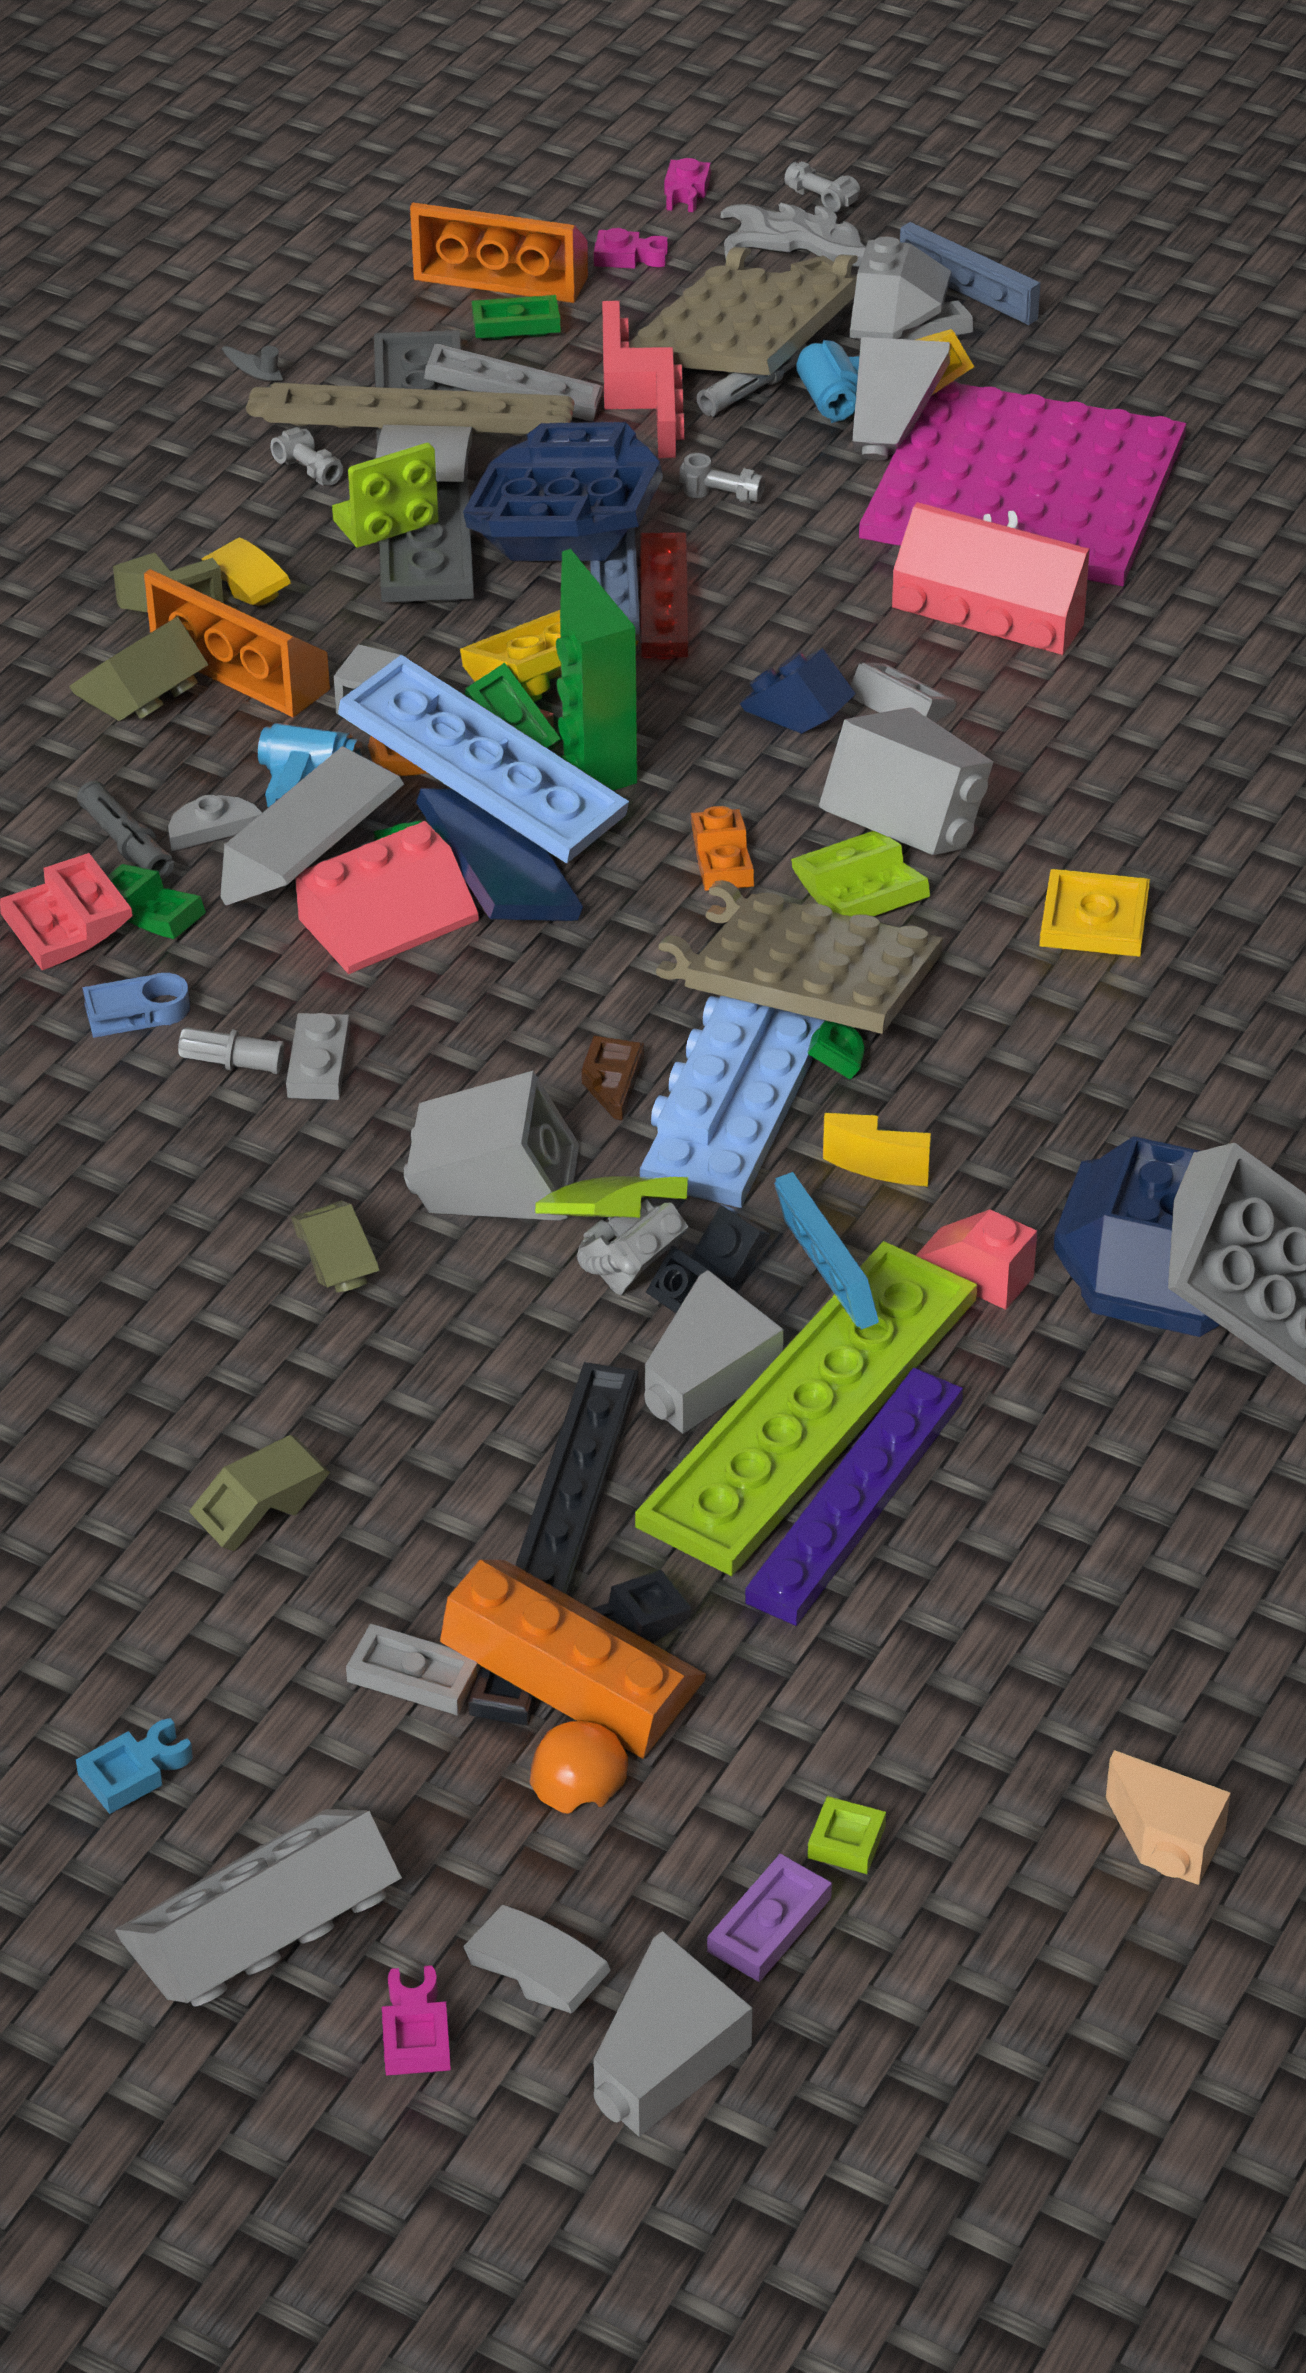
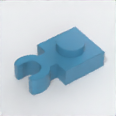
[76,1718,193,1814]

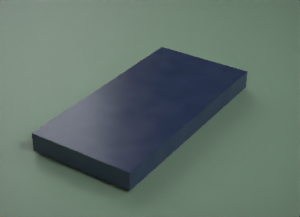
[416,788,583,921]

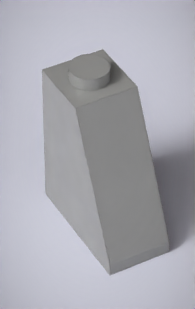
[852,337,951,460]
[644,1270,783,1434]
[593,1931,752,2137]

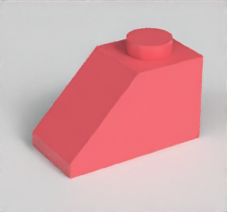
[916,1209,1037,1310]

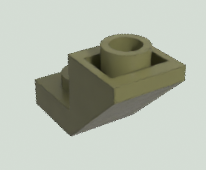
[113,553,224,613]
[291,1201,379,1292]
[189,1435,330,1552]

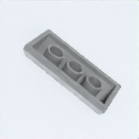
[220,746,404,905]

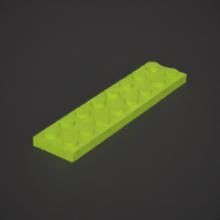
[635,1241,977,1576]

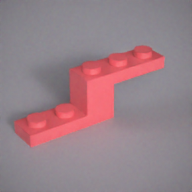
[602,301,684,458]

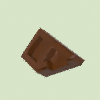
[581,1036,644,1120]

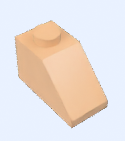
[1106,1750,1231,1885]

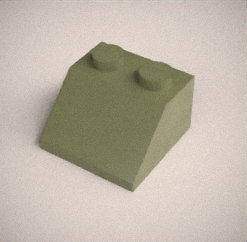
[69,616,209,721]

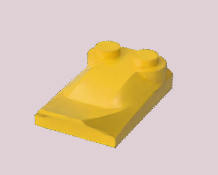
[460,610,639,702]

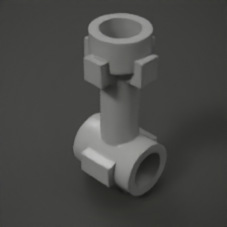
[784,161,860,212]
[270,427,343,486]
[679,453,765,504]

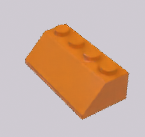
[410,202,588,303]
[144,569,330,718]
[440,1560,706,1759]

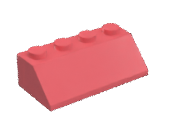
[892,502,1090,655]

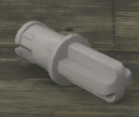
[178,1027,284,1074]

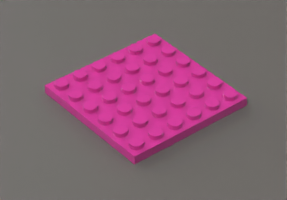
[859,381,1186,586]

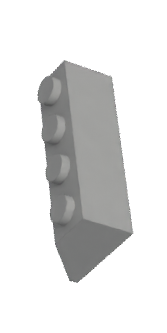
[115,1809,402,2006]

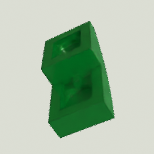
[107,864,206,939]

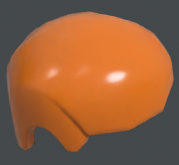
[530,1721,628,1814]

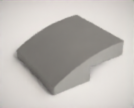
[375,425,472,482]

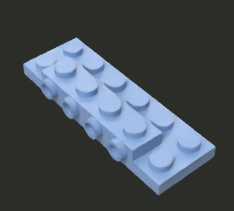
[338,655,629,864]
[640,996,826,1208]

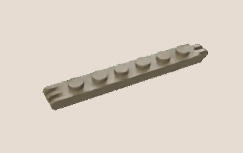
[246,383,575,436]

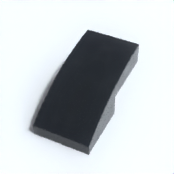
[591,1569,692,1643]

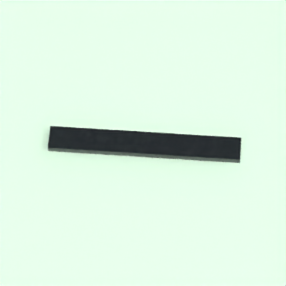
[469,1362,639,1726]

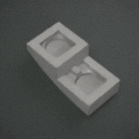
[463,1905,611,2013]

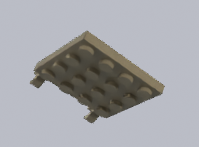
[629,247,858,376]
[656,880,943,1034]

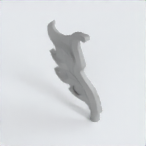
[721,203,866,267]

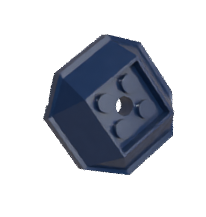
[463,422,663,561]
[1053,1136,1220,1337]

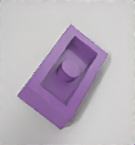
[707,1854,832,1982]

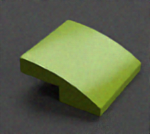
[791,831,930,917]
[535,1176,688,1218]

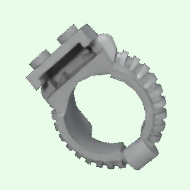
[577,1197,688,1295]

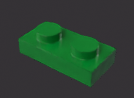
[471,295,561,340]
[464,663,561,750]

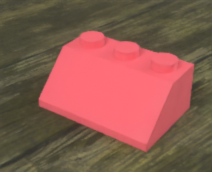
[295,821,479,974]

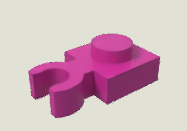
[664,158,711,212]
[594,228,668,269]
[382,1965,451,2076]

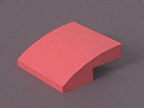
[0,853,132,970]

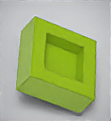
[808,1796,886,1874]

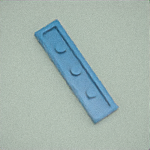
[774,1172,879,1330]

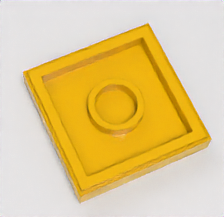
[1039,869,1150,957]

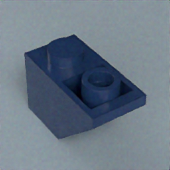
[739,648,856,734]

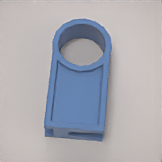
[82,973,190,1038]

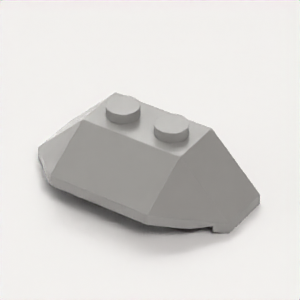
[850,237,951,339]

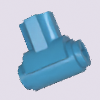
[796,340,859,423]
[258,723,362,808]

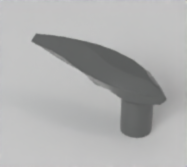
[222,346,283,382]

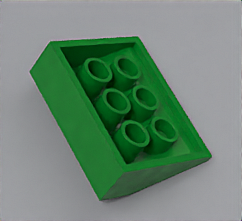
[556,549,637,791]

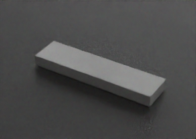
[424,344,603,422]

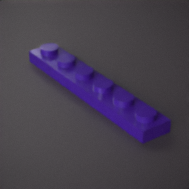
[745,1367,963,1626]

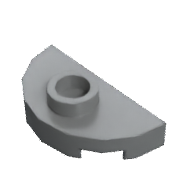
[168,795,262,851]

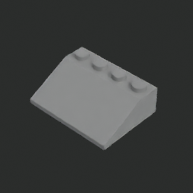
[1168,1142,1306,1385]

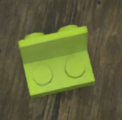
[332,442,439,548]

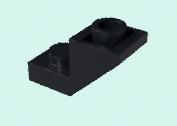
[645,1205,771,1313]

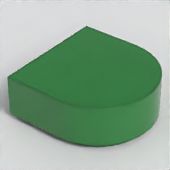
[807,1021,865,1080]

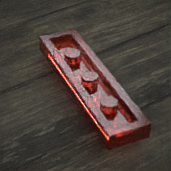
[641,533,688,659]

